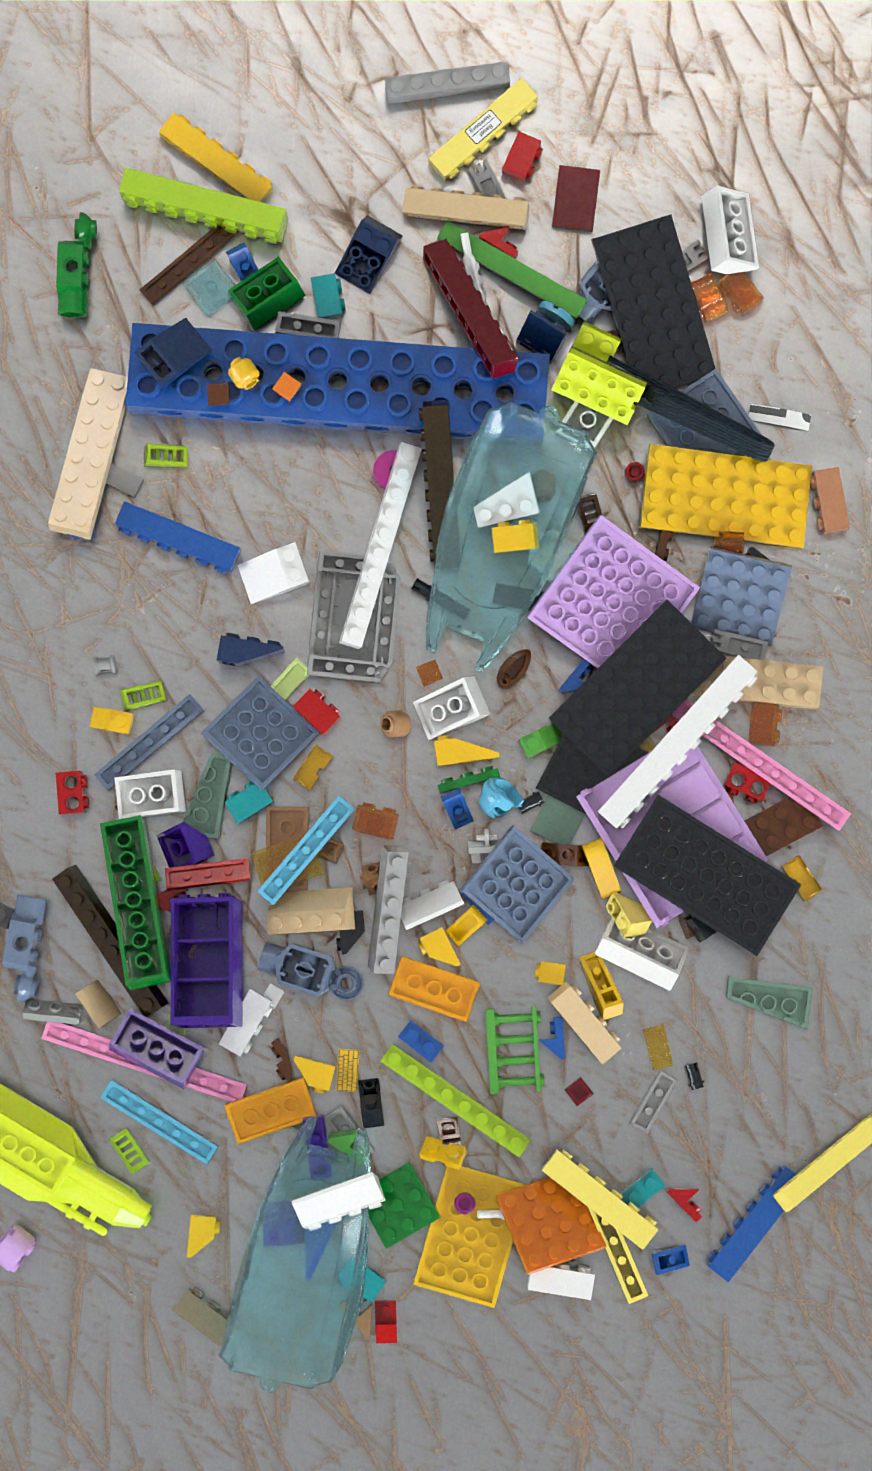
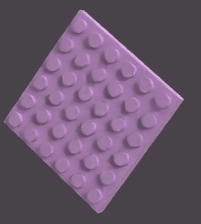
[527,515,700,668]

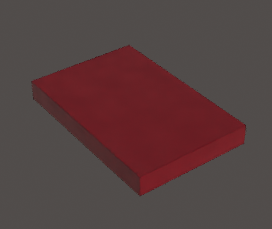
[552,165,600,232]

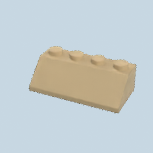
[266,887,355,935]

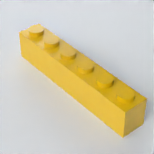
[159,112,273,203]

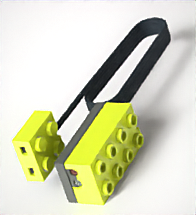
[551,321,775,462]

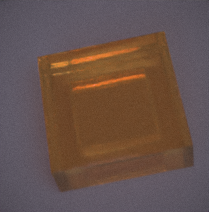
[416,659,443,687]

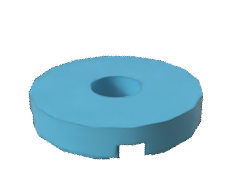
[538,301,576,331]

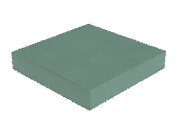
[530,795,585,844]

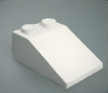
[237,542,310,605]
[413,676,490,740]
[114,769,186,819]

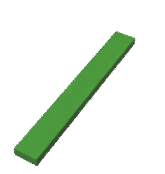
[437,220,588,319]

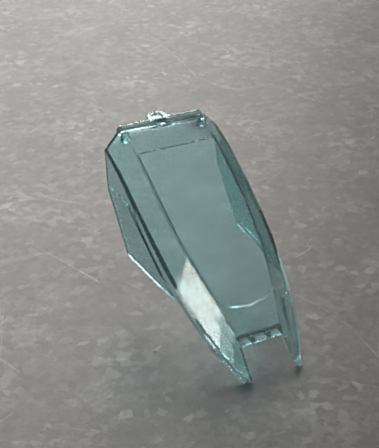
[426,402,597,672]
[219,1116,371,1393]

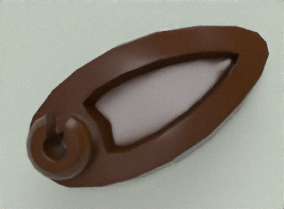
[497,649,531,688]

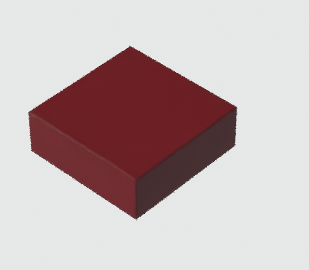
[564,1077,594,1106]

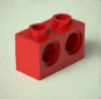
[723,762,771,804]
[55,771,89,815]

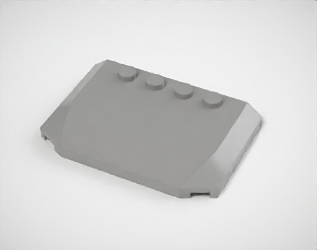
[307,550,401,683]

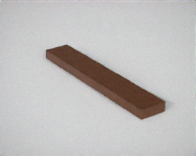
[139,225,241,306]

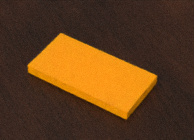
[388,955,480,1022]
[224,1077,317,1145]

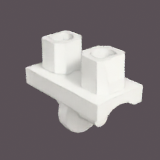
[468,829,500,863]

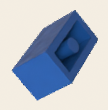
[398,1020,444,1063]

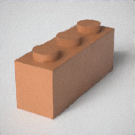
[810,467,850,534]

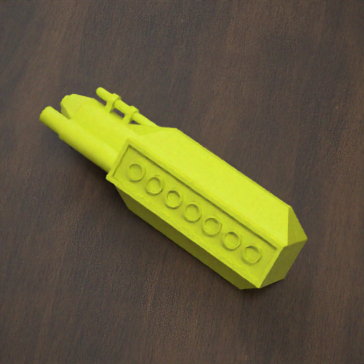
[0,1083,152,1236]

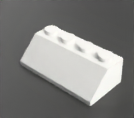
[701,185,759,274]
[595,917,690,991]
[291,1172,386,1231]

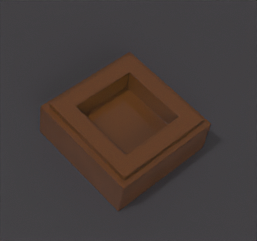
[207,383,230,406]

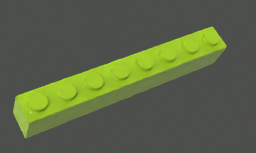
[381,1043,531,1157]

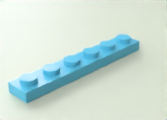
[257,796,355,905]
[100,1080,218,1165]

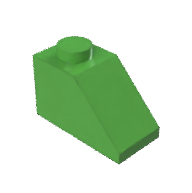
[518,723,562,759]

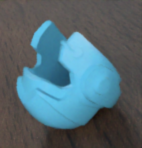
[479,777,524,819]

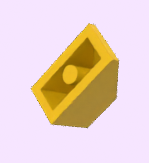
[90,707,135,735]
[418,927,461,966]
[294,1055,336,1094]
[187,1213,221,1258]

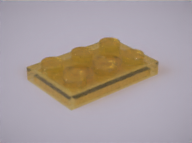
[251,836,324,886]

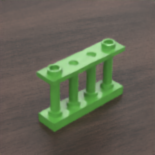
[485,1006,544,1094]

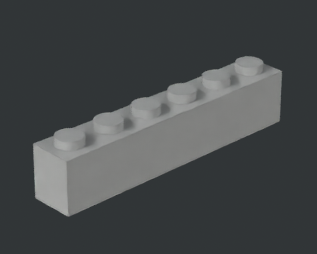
[385,61,510,104]
[368,845,409,974]

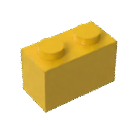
[492,519,540,553]

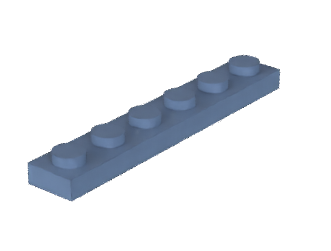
[94,694,203,791]

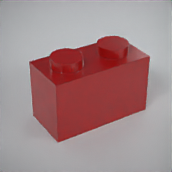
[502,131,543,183]
[293,688,341,736]

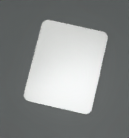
[263,984,284,1009]

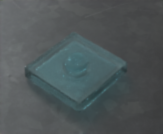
[182,259,235,316]

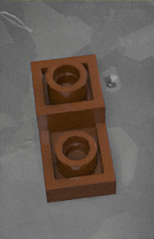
[270,1037,293,1082]

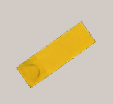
[434,735,500,767]
[579,951,623,1020]

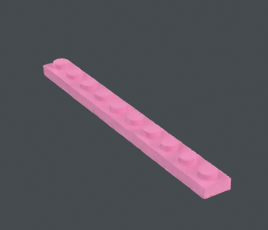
[672,699,851,831]
[41,1022,247,1102]

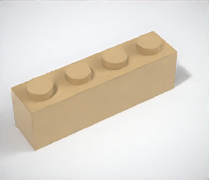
[547,982,622,1065]

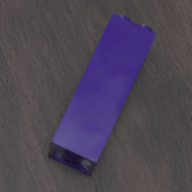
[170,893,243,1028]

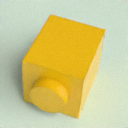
[534,961,566,985]

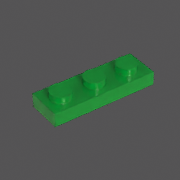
[437,766,500,794]

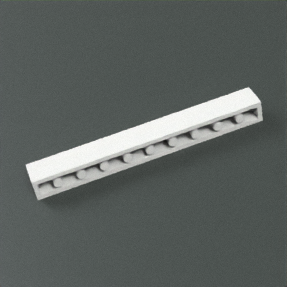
[339,442,422,649]
[598,655,758,829]

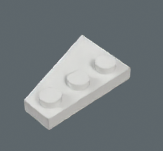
[473,472,540,528]

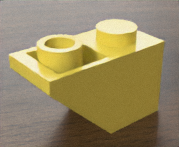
[606,892,652,938]

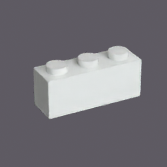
[219,989,274,1056]

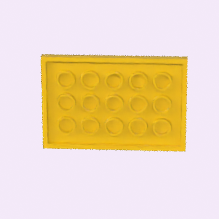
[413,1166,527,1308]

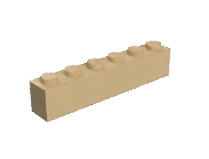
[402,185,530,230]

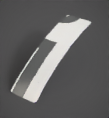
[749,404,811,431]

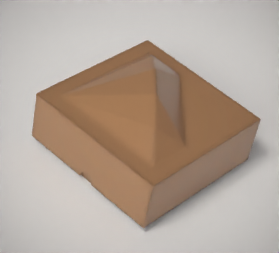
[317,838,345,864]

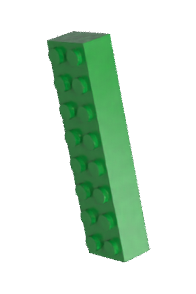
[100,815,171,990]

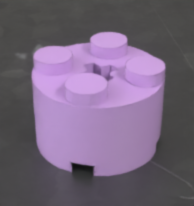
[0,1222,36,1273]

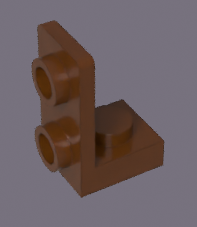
[541,842,589,866]

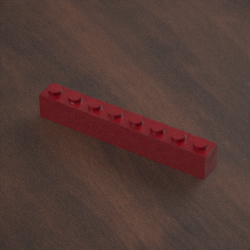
[423,239,518,379]

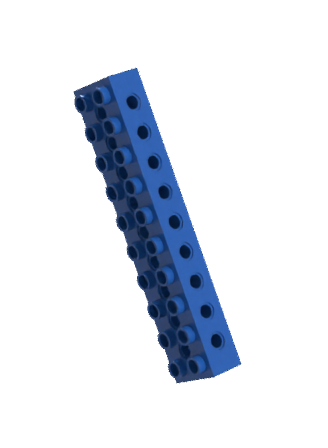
[125,323,550,445]

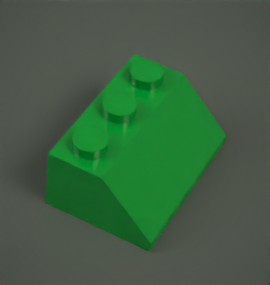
[228,256,306,330]

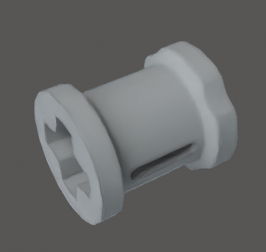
[93,655,116,675]

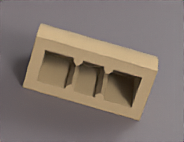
[75,979,122,1028]

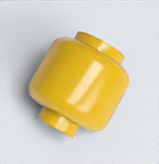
[228,357,259,390]

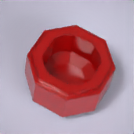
[625,462,645,483]

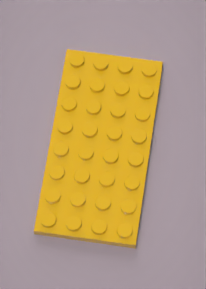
[640,444,812,548]

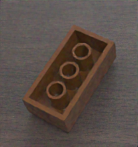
[744,797,823,856]

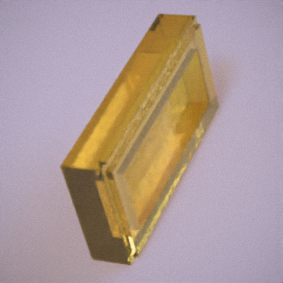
[643,1024,673,1070]

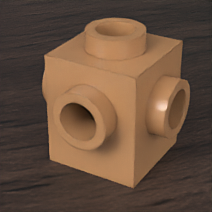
[360,862,380,895]

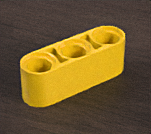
[582,838,621,899]

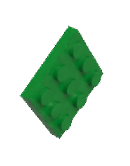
[364,1162,441,1249]

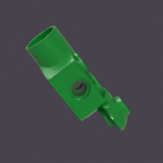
[56,212,97,318]

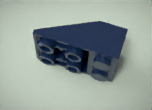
[335,215,403,293]
[516,310,567,364]
[134,318,212,389]
[217,633,285,667]

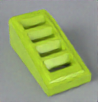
[144,443,188,467]
[119,680,166,712]
[109,1127,150,1174]

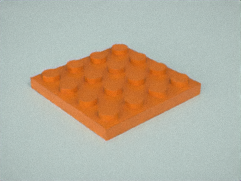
[496,1177,606,1275]

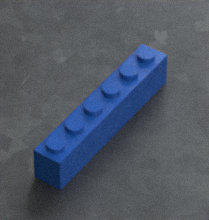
[115,501,241,574]
[707,1165,797,1282]

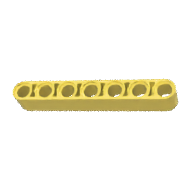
[772,1113,872,1213]

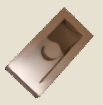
[339,1299,373,1338]

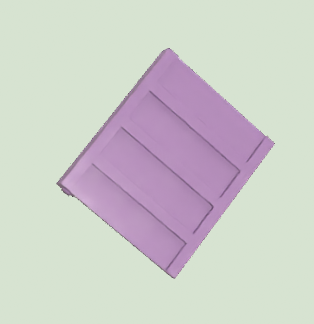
[576,746,768,928]

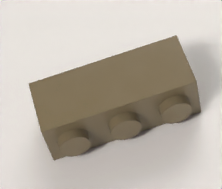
[172,1288,239,1349]

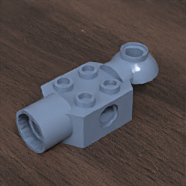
[577,261,612,324]
[2,895,47,1003]
[258,942,364,1001]

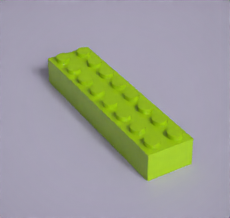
[119,167,289,244]

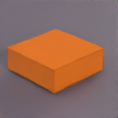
[272,372,302,402]

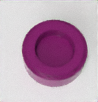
[454,1192,475,1214]

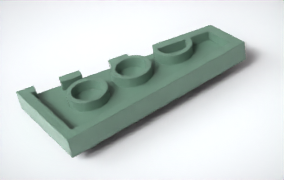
[182,753,232,839]
[726,977,813,1029]

